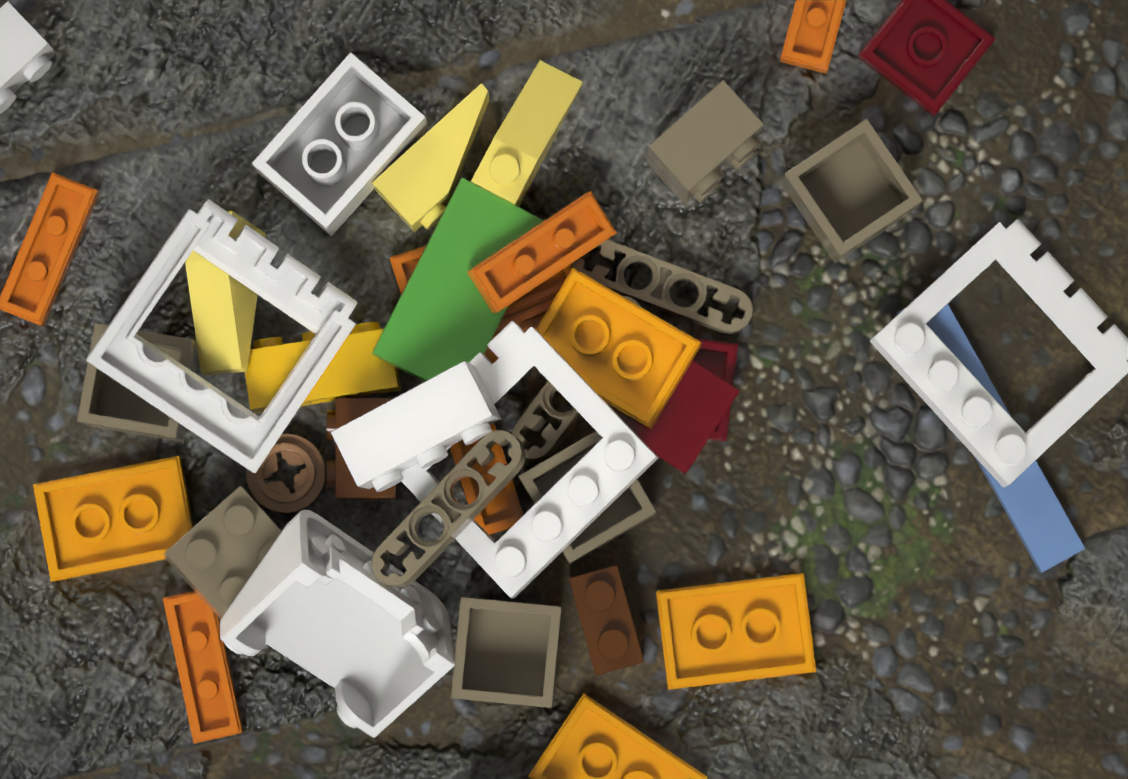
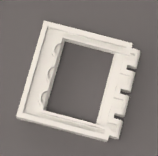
[85,199,357,473]
[870,219,1128,488]
[401,320,659,598]

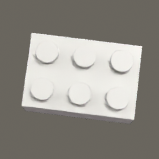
[252,52,428,237]

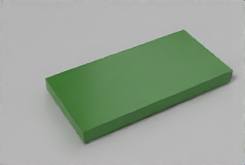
[371,178,544,382]

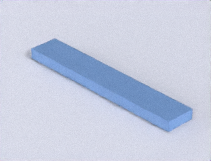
[895,304,1085,573]

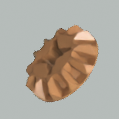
[246,434,326,513]

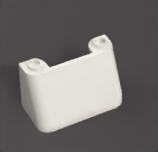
[220,510,455,738]

